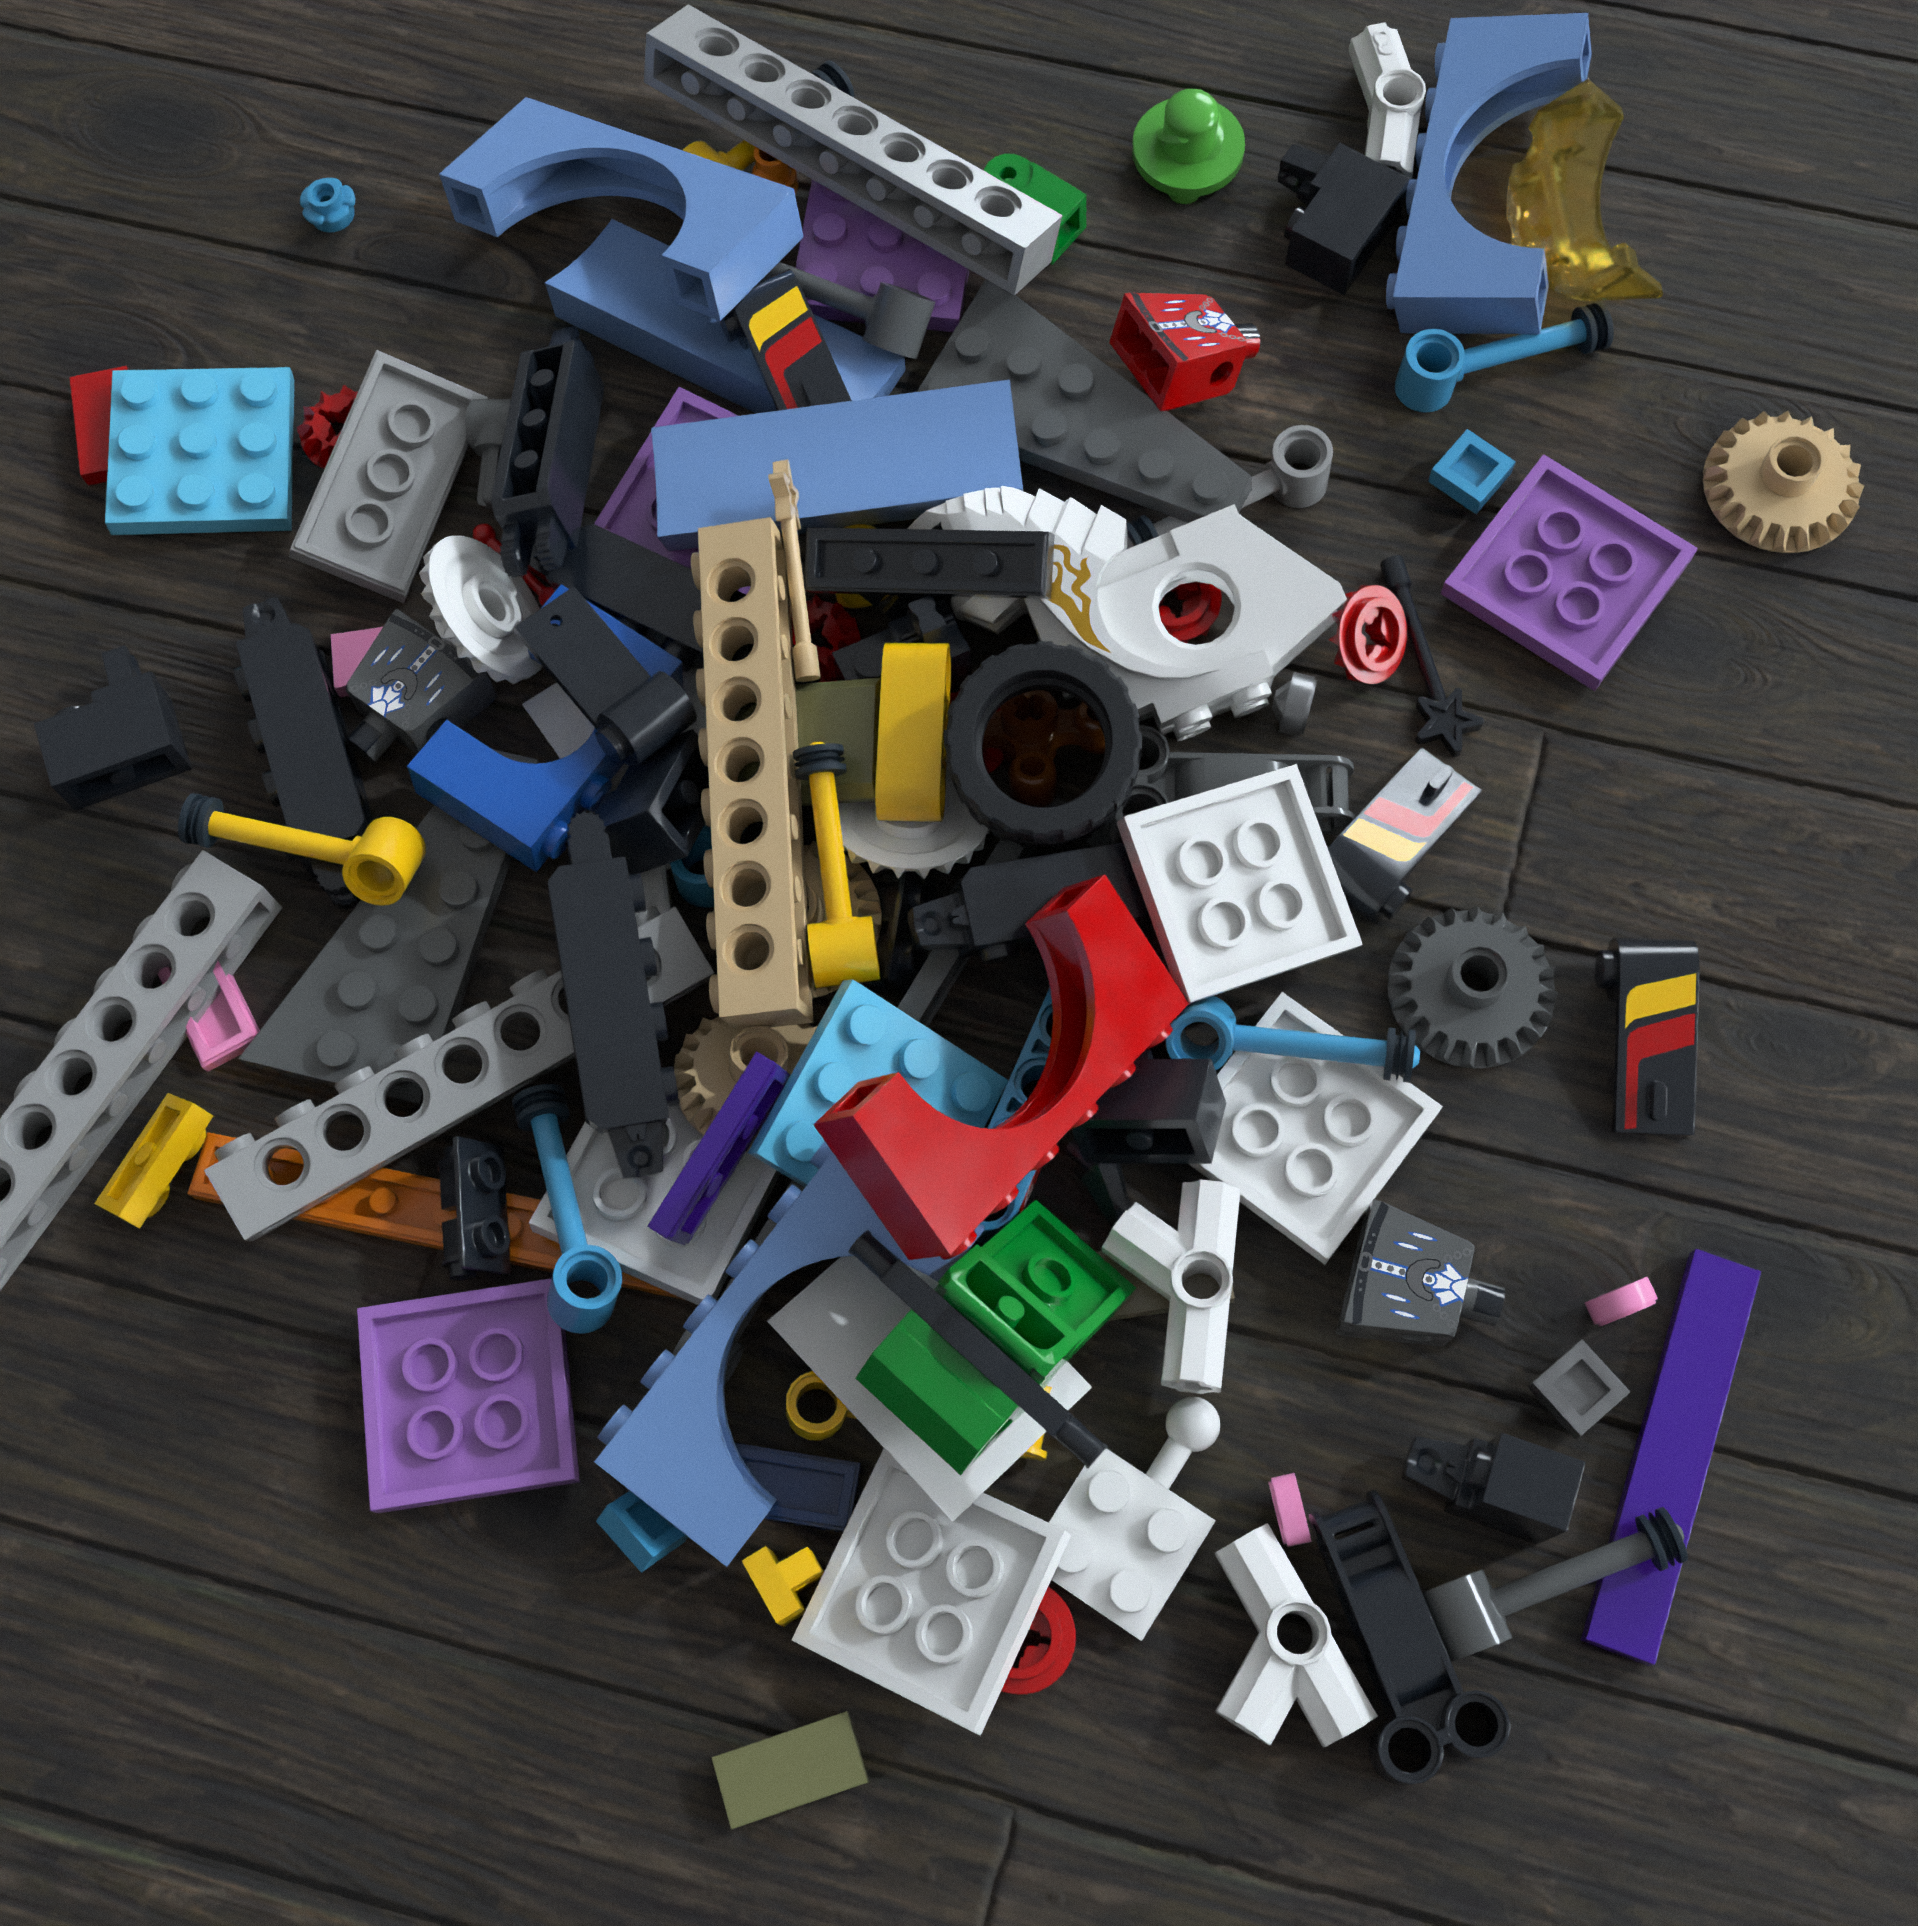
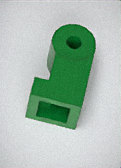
[984,154,1086,265]

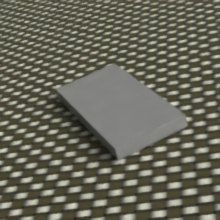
[289,350,488,603]

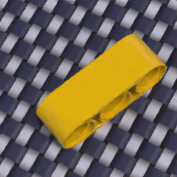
[875,643,951,822]

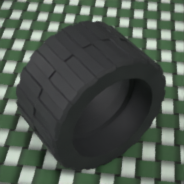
[944,641,1142,849]

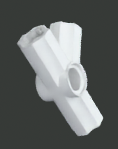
[1102,1179,1240,1394]
[1215,1523,1378,1747]

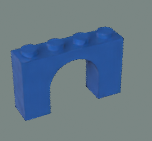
[407,584,686,872]

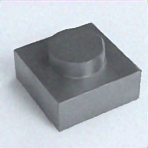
[1528,1339,1630,1439]

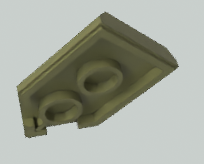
[735,677,881,806]

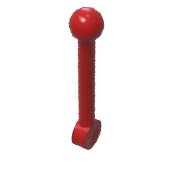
[473,523,555,607]

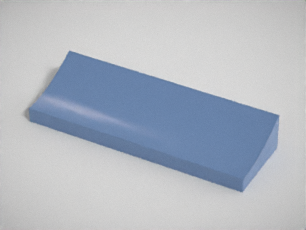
[545,219,906,414]
[651,380,1023,551]

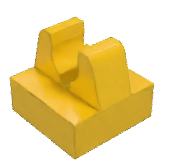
[742,1546,824,1627]

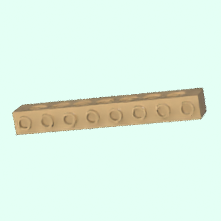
[691,517,814,1031]

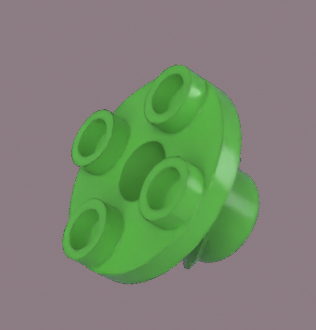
[1132,89,1245,204]

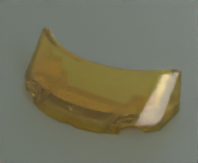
[1506,79,1663,301]

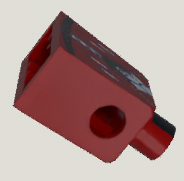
[1109,293,1260,411]

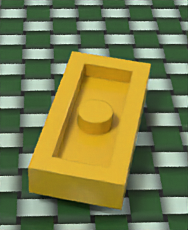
[94,1093,213,1229]

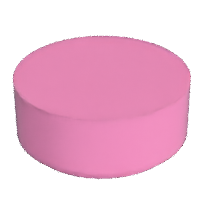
[1584,1276,1658,1327]
[1268,1473,1311,1547]

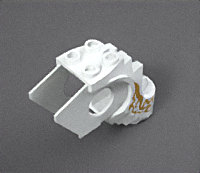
[908,486,1347,741]

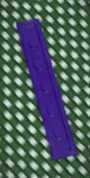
[1581,1249,1761,1666]

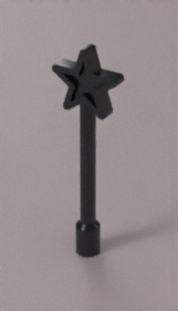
[1380,555,1484,757]

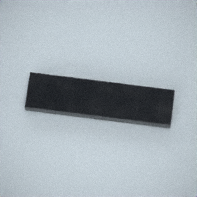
[804,528,1055,599]

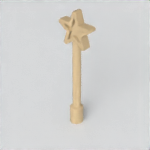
[768,459,821,682]

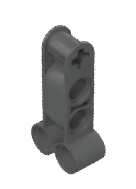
[1110,725,1355,844]

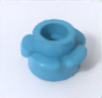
[300,178,355,232]

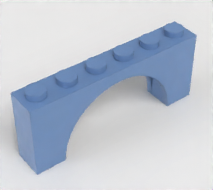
[1386,13,1592,334]
[439,97,804,321]
[594,1141,985,1567]

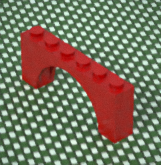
[813,874,1189,1260]

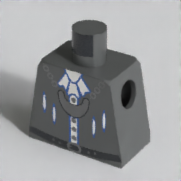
[346,609,498,763]
[1335,1199,1505,1346]

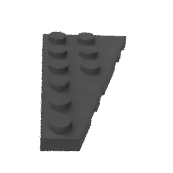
[917,279,1252,523]
[238,749,539,1109]

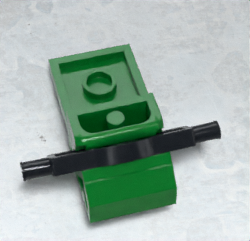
[848,1200,1137,1476]

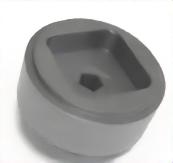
[1272,672,1317,737]

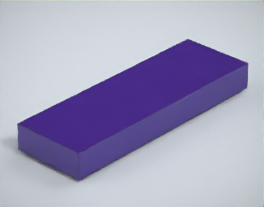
[647,1051,791,1246]

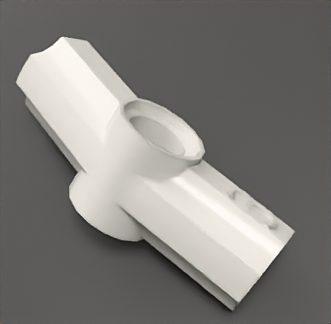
[1349,22,1426,180]

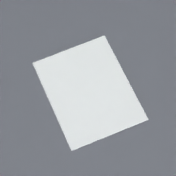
[767,1256,1092,1522]

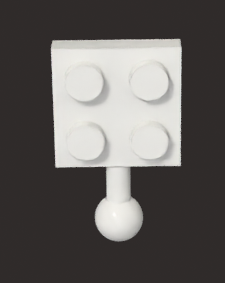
[1049,1397,1220,1641]

